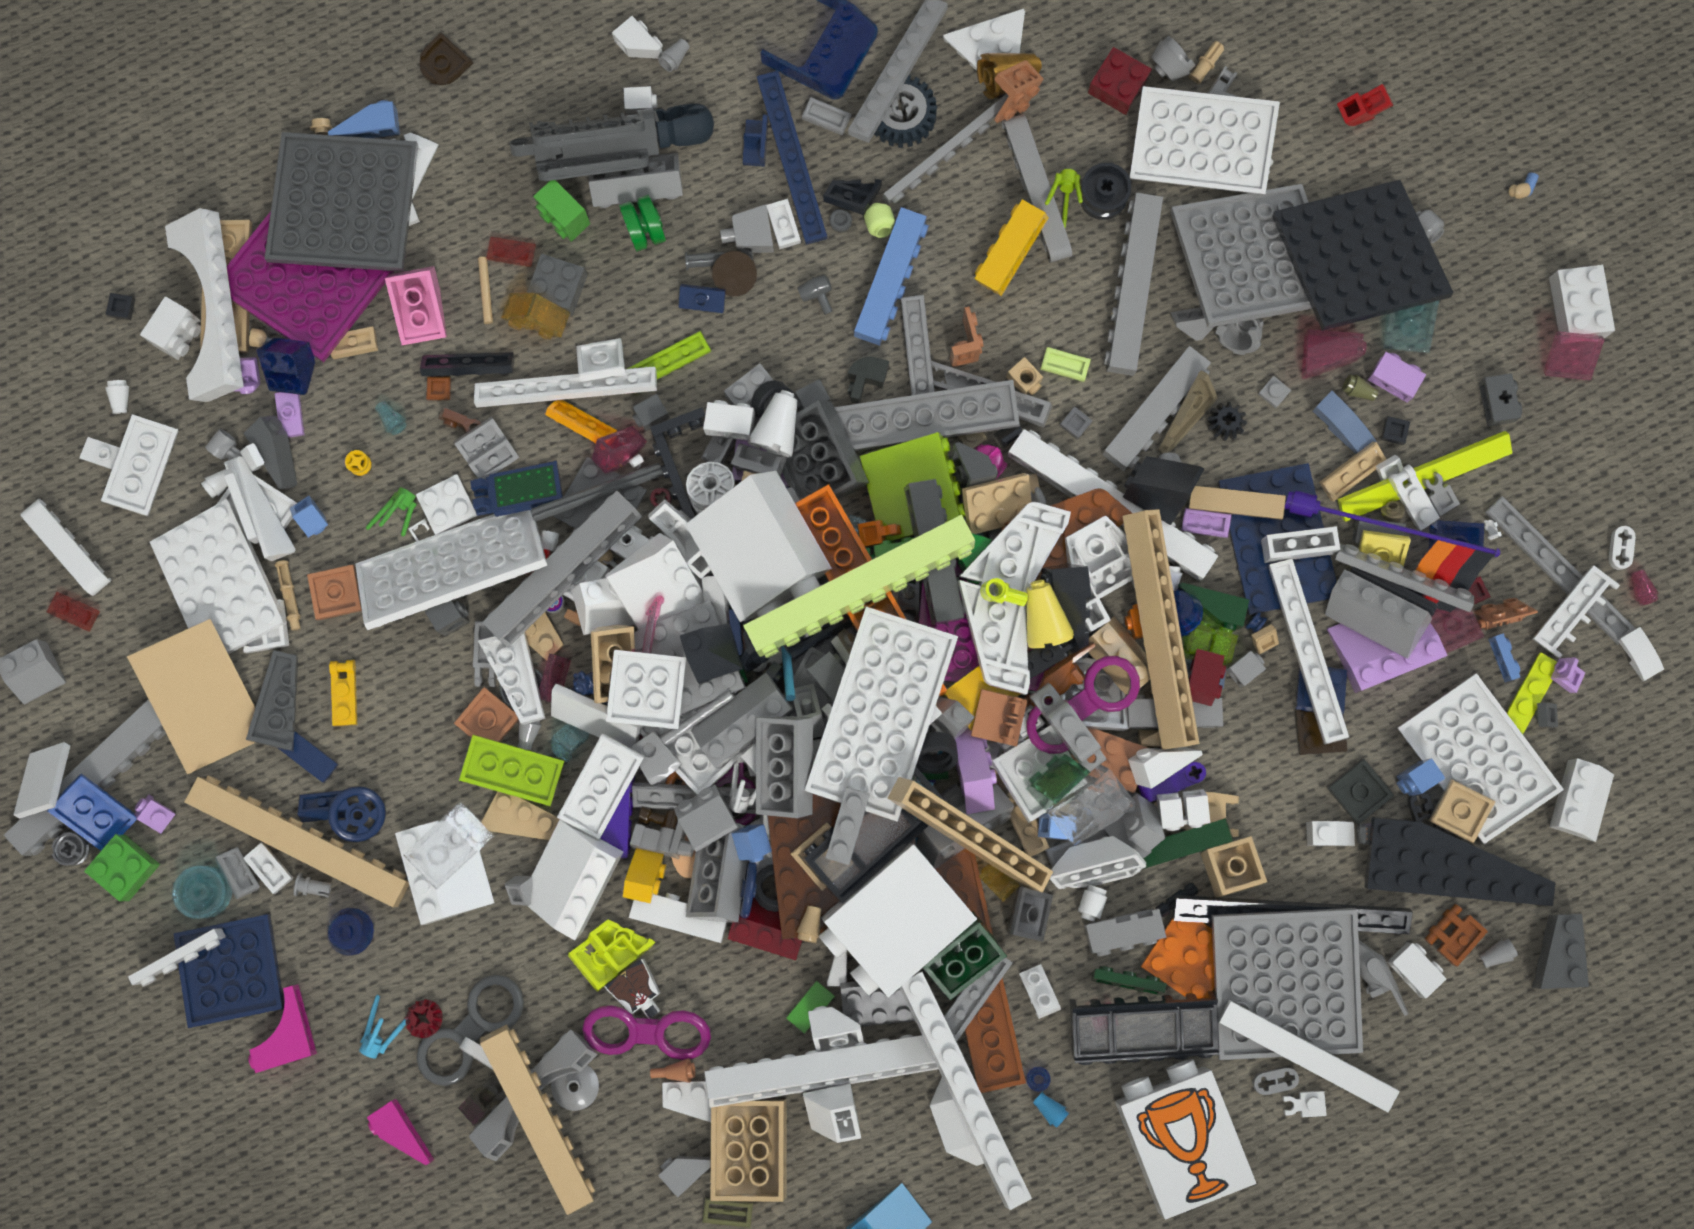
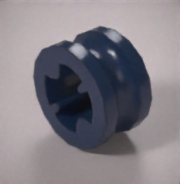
[1245,612,1267,634]

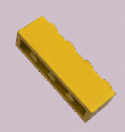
[974,199,1049,296]

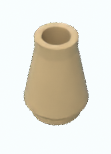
[797,906,822,943]

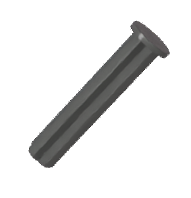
[685,250,753,270]

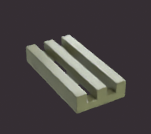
[702,1197,753,1228]

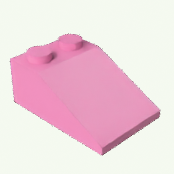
[385,266,447,345]

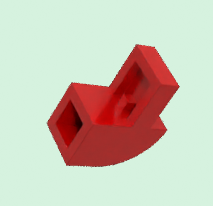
[1337,84,1393,126]

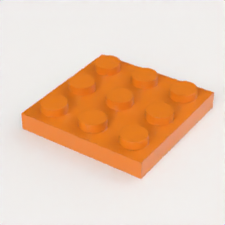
[1140,917,1215,999]

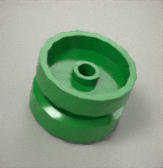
[619,194,666,252]

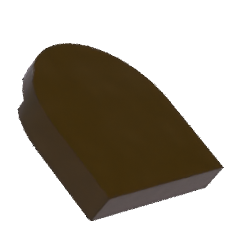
[420,33,473,85]

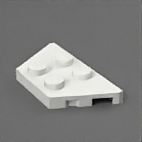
[943,9,1025,71]

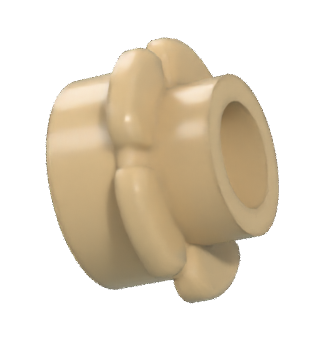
[310,118,333,135]

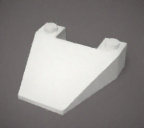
[1065,516,1135,632]

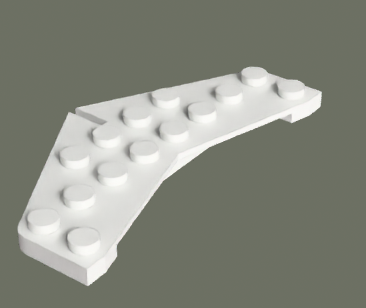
[958,502,1071,695]

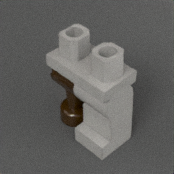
[630,806,694,859]

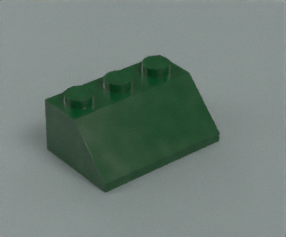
[923,911,1007,1000]

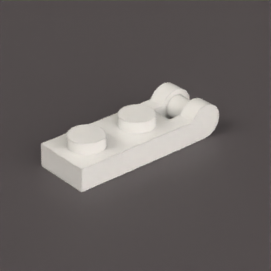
[1388,464,1440,531]

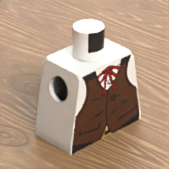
[604,958,661,1019]

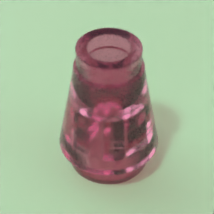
[1631,570,1659,606]

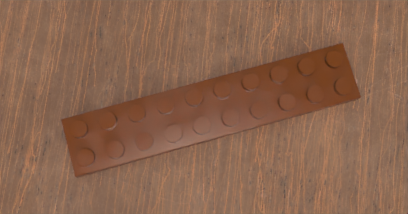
[935,849,1026,1093]

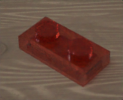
[486,237,536,267]
[46,592,100,632]

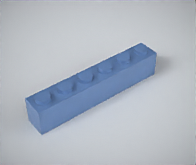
[854,207,929,346]

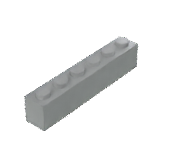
[1102,346,1211,471]

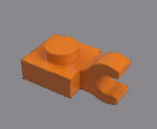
[858,520,902,547]

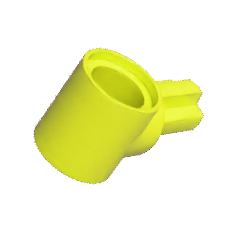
[980,578,1028,606]

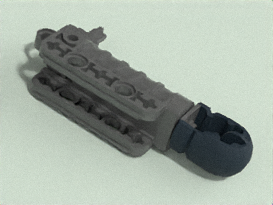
[509,104,714,181]

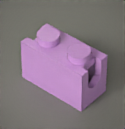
[1368,352,1426,403]

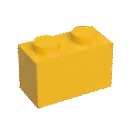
[623,848,666,904]

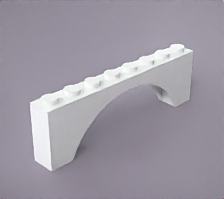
[165,208,244,402]

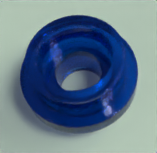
[1026,1067,1051,1092]

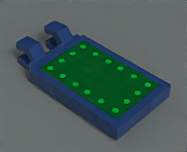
[470,461,563,517]

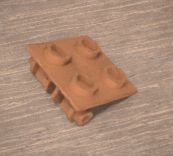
[1474,598,1538,630]
[971,689,1027,747]

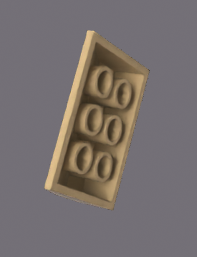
[710,1098,787,1202]

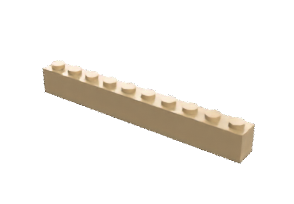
[1123,510,1200,750]
[185,775,409,907]

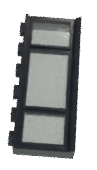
[802,767,948,903]
[1070,991,1219,1065]

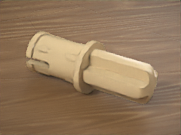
[1189,41,1224,84]

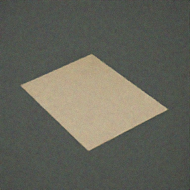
[127,619,255,774]

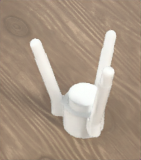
[729,763,756,813]

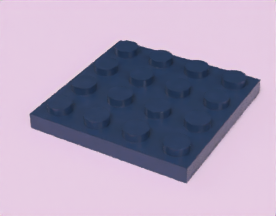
[173,914,284,1028]

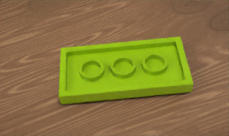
[459,734,564,806]

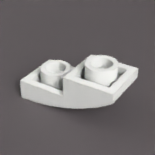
[1618,627,1664,682]

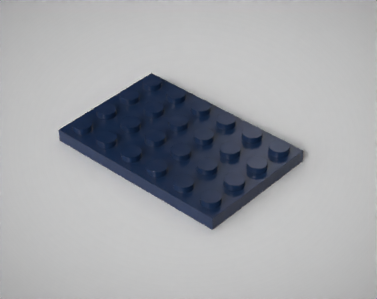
[1218,463,1337,615]

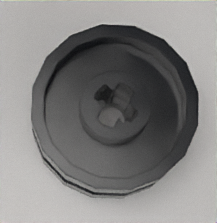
[1080,163,1131,220]

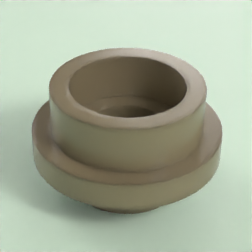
[1381,501,1405,522]

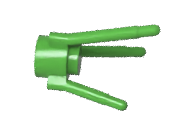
[366,487,417,537]

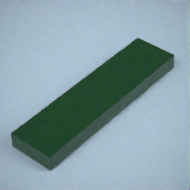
[1142,818,1234,869]

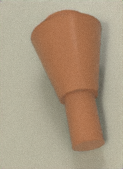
[650,1058,696,1083]

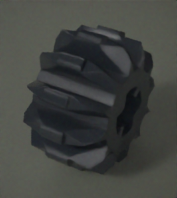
[1207,401,1247,441]

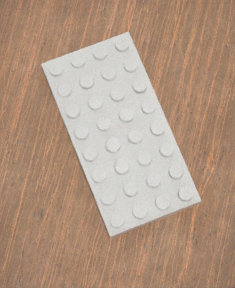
[355,510,547,630]
[805,607,958,822]

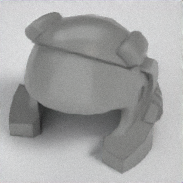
[1216,318,1263,355]

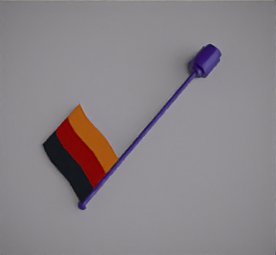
[1285,490,1501,612]

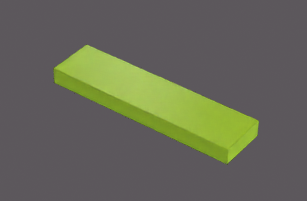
[627,331,711,379]

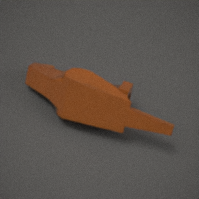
[1031,642,1096,714]

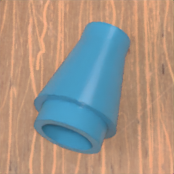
[1033,1092,1069,1128]

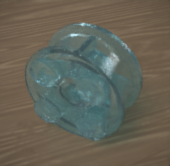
[172,866,232,919]

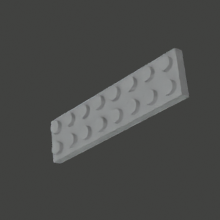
[834,380,1020,451]

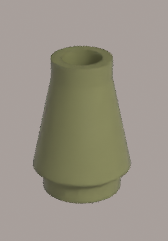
[1342,374,1379,401]

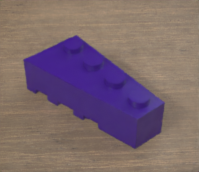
[600,776,635,858]

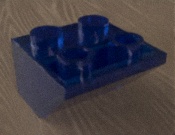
[256,338,315,395]

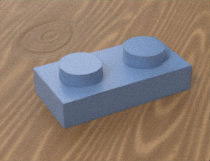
[1488,633,1520,682]

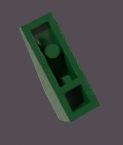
[1177,582,1249,632]

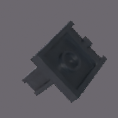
[650,407,705,519]

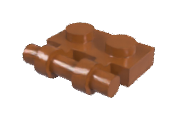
[1424,904,1488,967]

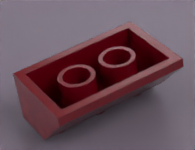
[728,898,802,960]

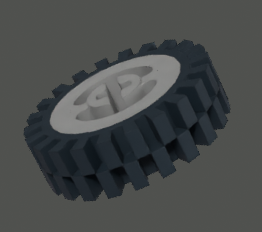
[874,75,937,148]

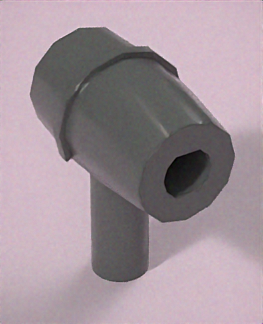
[797,274,833,315]

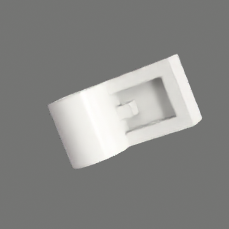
[1019,964,1061,1019]

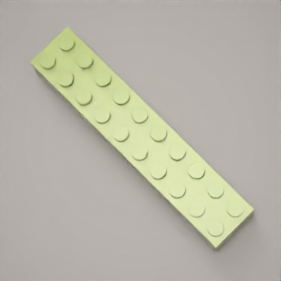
[743,515,975,658]

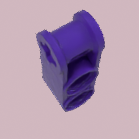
[1137,762,1206,802]

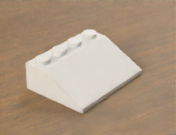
[605,533,704,631]
[395,813,494,925]
[528,819,623,940]

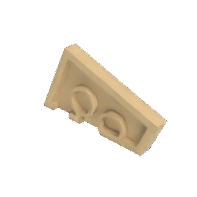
[525,612,564,662]

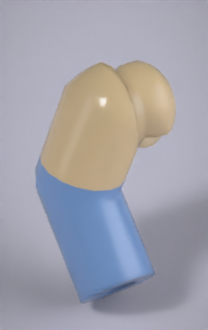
[1509,173,1539,199]

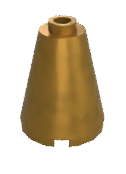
[977,53,1042,99]

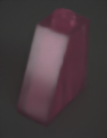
[1302,329,1367,379]

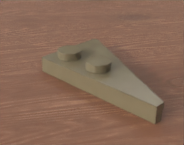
[1158,370,1218,454]

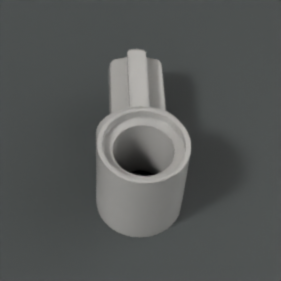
[205,429,243,460]

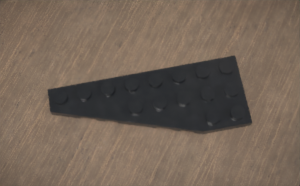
[1364,817,1556,906]

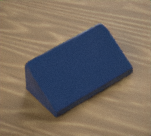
[297,790,346,822]

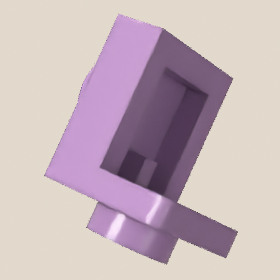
[235,357,260,394]
[1551,657,1585,693]
[134,795,175,833]

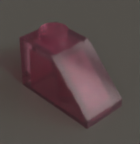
[592,426,647,474]

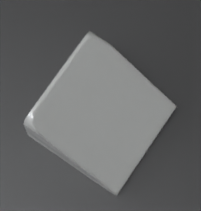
[505,876,532,906]

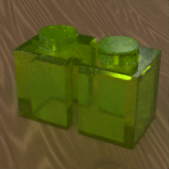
[1183,621,1238,665]

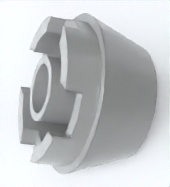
[1151,35,1196,82]

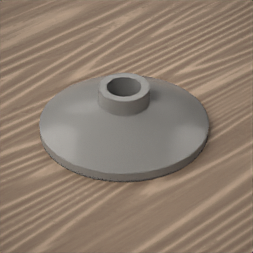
[551,1065,599,1111]

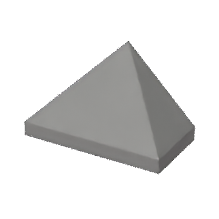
[1171,307,1214,341]

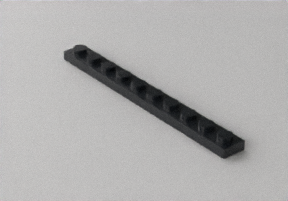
[1172,895,1413,934]

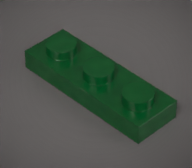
[1091,966,1166,996]

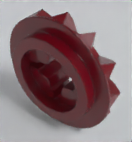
[404,999,443,1038]

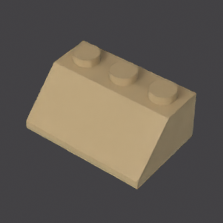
[1089,616,1150,695]
[591,624,635,703]

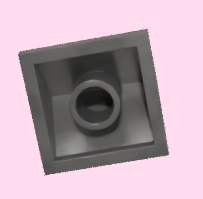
[1007,887,1053,942]

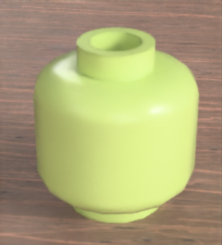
[864,203,896,238]

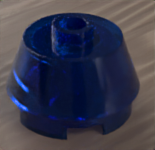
[1173,590,1203,636]
[326,908,374,956]

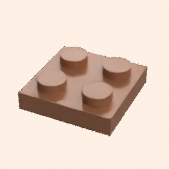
[307,565,362,620]
[454,687,519,742]

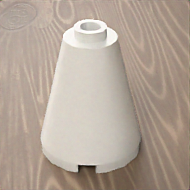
[748,390,797,457]

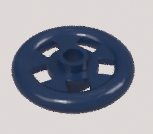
[328,786,386,842]
[740,862,757,919]

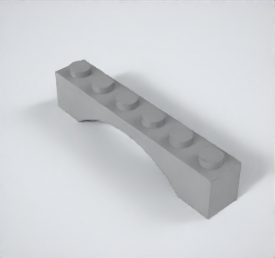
[468,1029,597,1161]

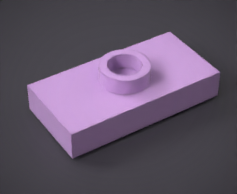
[275,390,304,438]
[1181,508,1232,538]

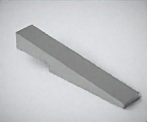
[931,361,1052,428]

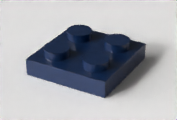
[1295,666,1347,716]

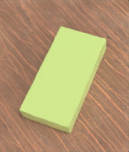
[1040,347,1091,382]

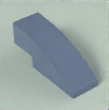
[1312,391,1377,454]

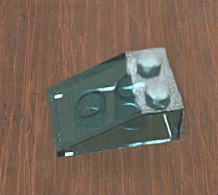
[1383,301,1439,353]

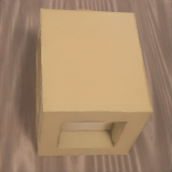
[1006,357,1043,395]

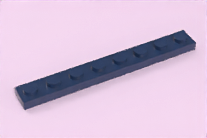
[757,71,827,245]

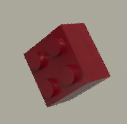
[1088,47,1152,115]

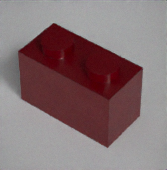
[1188,649,1226,706]

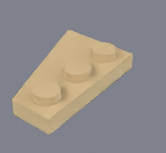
[478,792,560,840]

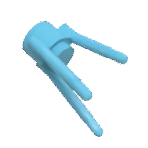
[359,995,406,1059]

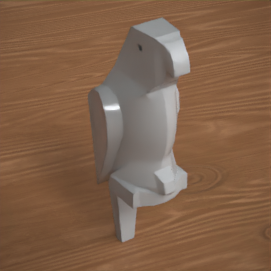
[1359,940,1408,1016]

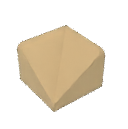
[1138,730,1162,748]

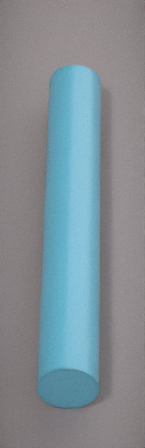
[781,646,795,701]

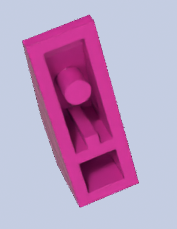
[367,1099,434,1165]

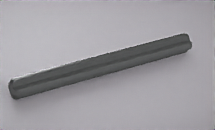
[531,463,663,522]

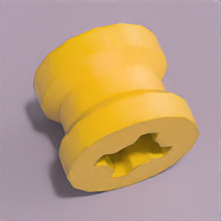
[345,450,372,476]

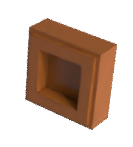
[426,377,451,400]

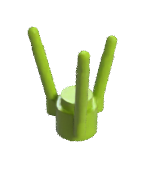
[1045,169,1083,228]

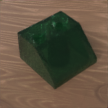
[1025,754,1090,810]

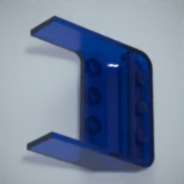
[760,0,878,99]

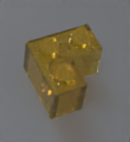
[501,293,570,340]

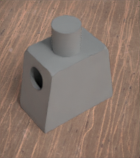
[720,205,774,253]

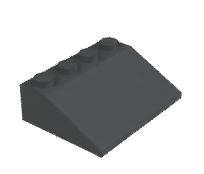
[782,400,869,500]

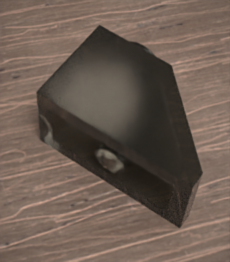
[458,1074,506,1126]

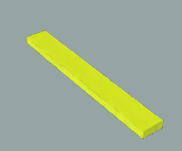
[1337,431,1512,522]

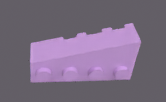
[955,728,997,814]

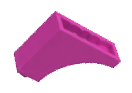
[248,985,317,1073]

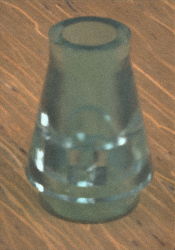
[375,401,407,435]

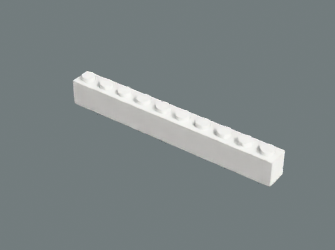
[1007,429,1218,582]
[900,972,1032,1210]
[705,1035,938,1108]

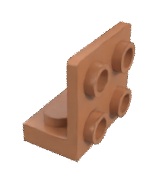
[994,60,1044,123]
[950,306,984,368]

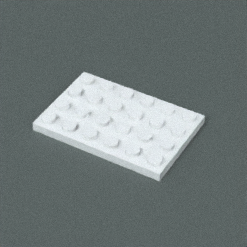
[1130,86,1280,195]
[150,499,287,654]
[1397,674,1564,844]

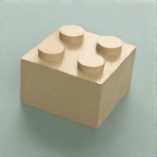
[1200,836,1267,897]

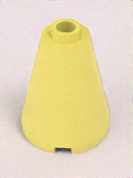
[1026,580,1074,648]

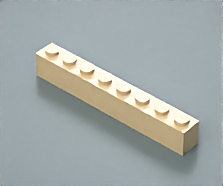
[887,777,1053,893]
[480,1025,595,1215]

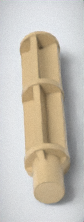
[275,560,301,630]

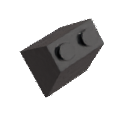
[1123,456,1204,525]

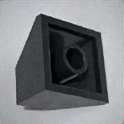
[679,624,744,684]

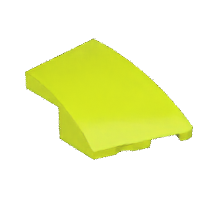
[568,919,655,992]

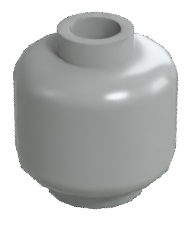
[1416,210,1444,243]

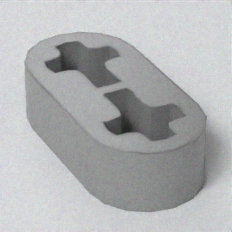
[1252,1067,1299,1095]

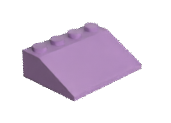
[1327,623,1447,693]

